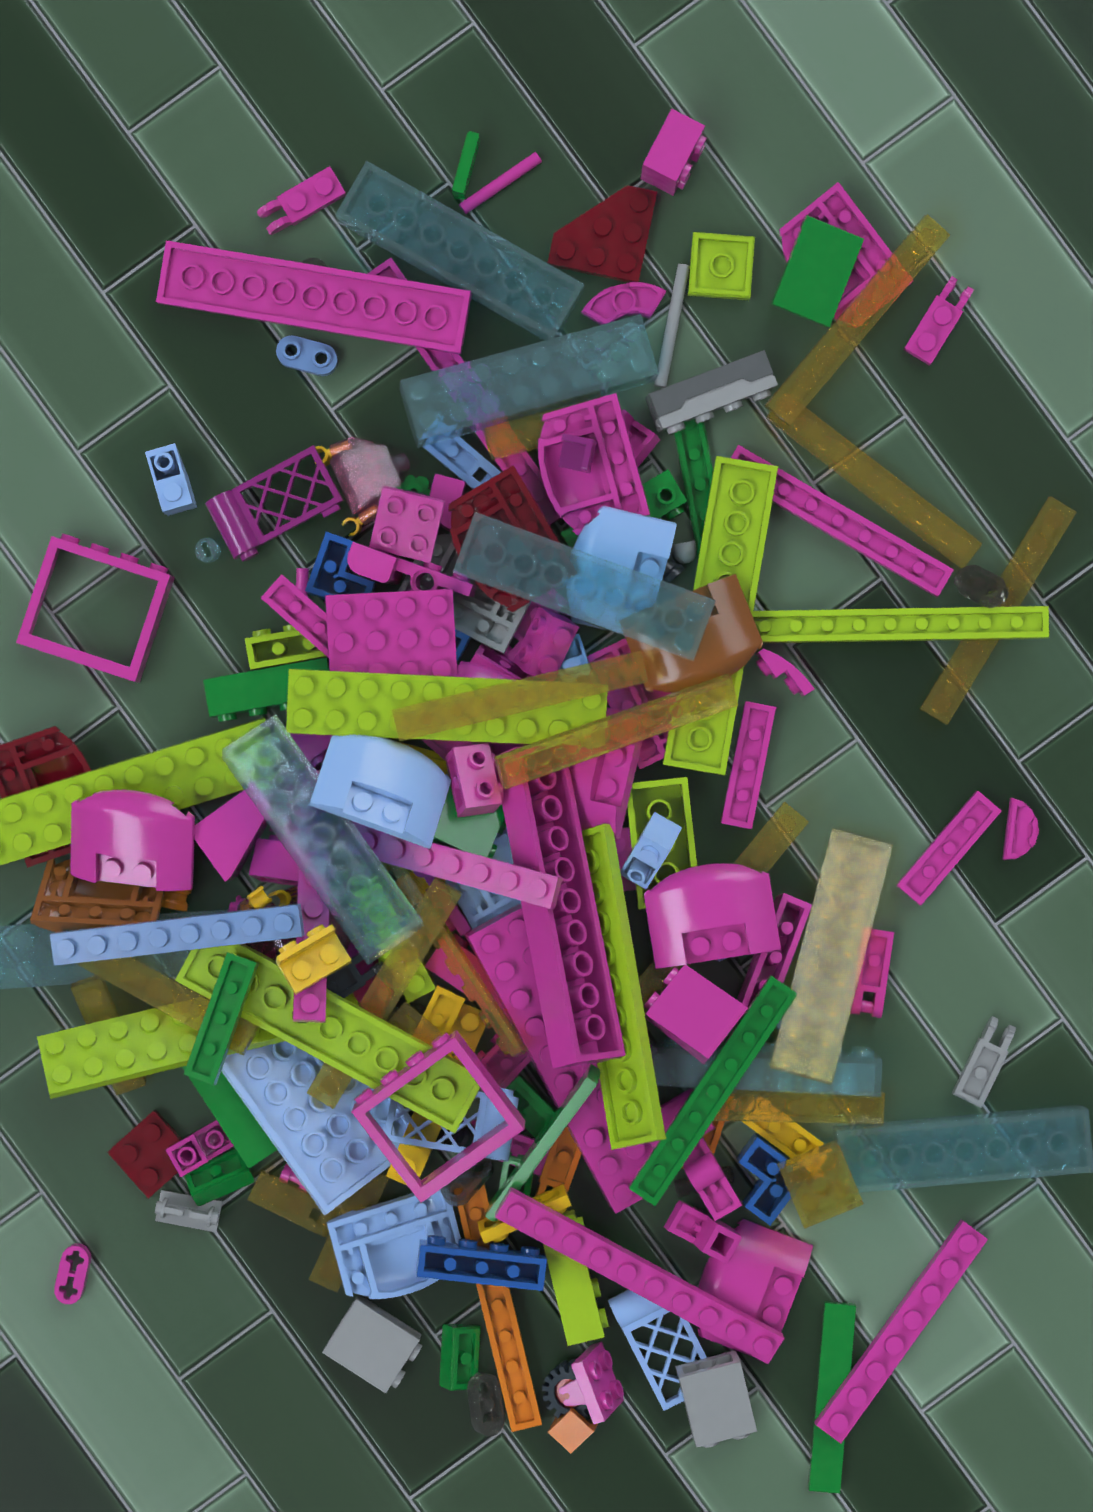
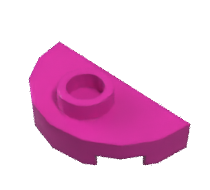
[1002,798,1039,860]

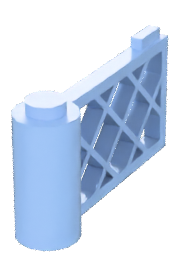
[385,1088,519,1161]
[608,1289,707,1411]

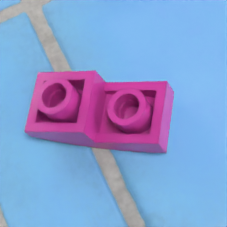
[756,648,815,697]
[165,1120,233,1177]

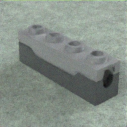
[645,350,778,435]

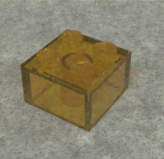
[777,1140,864,1229]

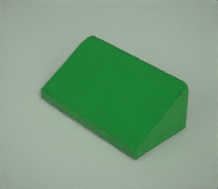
[184,1149,255,1206]
[439,1324,481,1391]

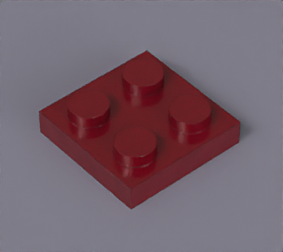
[107,1109,182,1199]

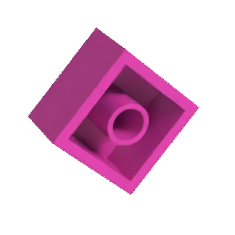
[641,109,707,196]

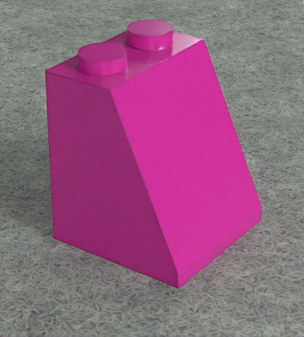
[194,786,275,882]
[643,964,748,1065]

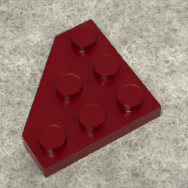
[547,185,657,283]

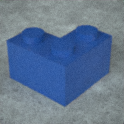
[305,532,377,600]
[736,1133,808,1226]

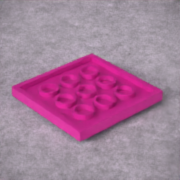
[325,589,457,677]

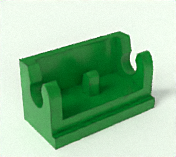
[505,1073,557,1139]

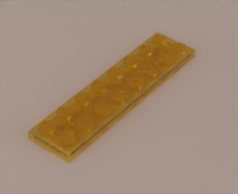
[769,828,893,1085]

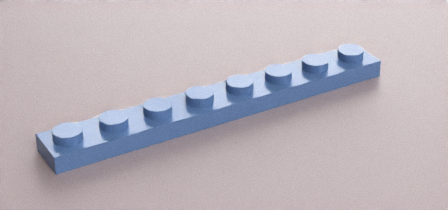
[50,903,305,966]

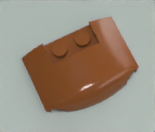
[619,574,763,694]
[30,858,165,932]

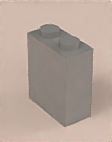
[322,1294,422,1393]
[675,1350,757,1448]

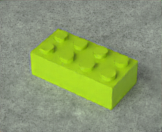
[627,777,697,909]

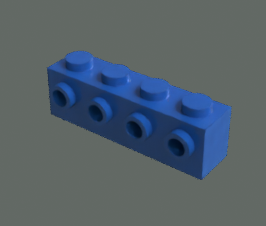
[416,1235,547,1291]

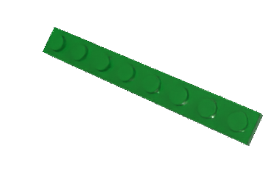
[628,975,798,1206]

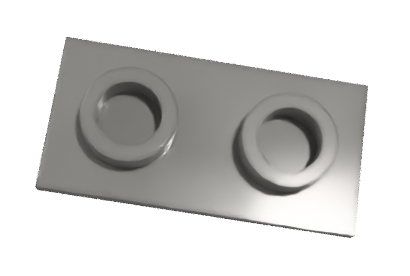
[155,1190,223,1232]

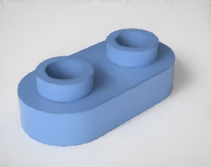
[276,335,338,376]

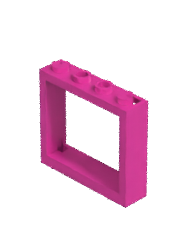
[16,533,174,683]
[351,1030,526,1203]

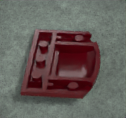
[448,465,578,612]
[0,726,91,868]

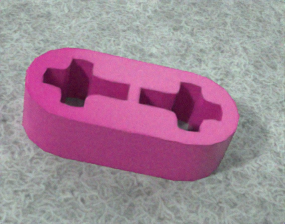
[54,1243,91,1304]

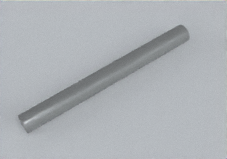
[654,264,690,388]

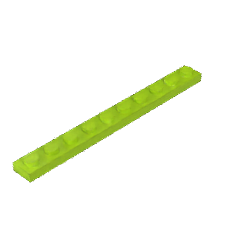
[753,606,1049,643]

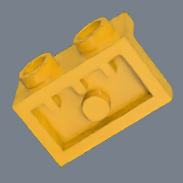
[276,924,352,995]

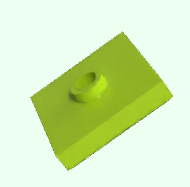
[688,232,755,300]

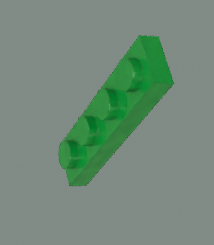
[184,952,259,1085]

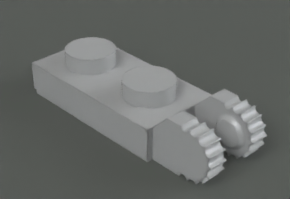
[952,1016,1016,1108]

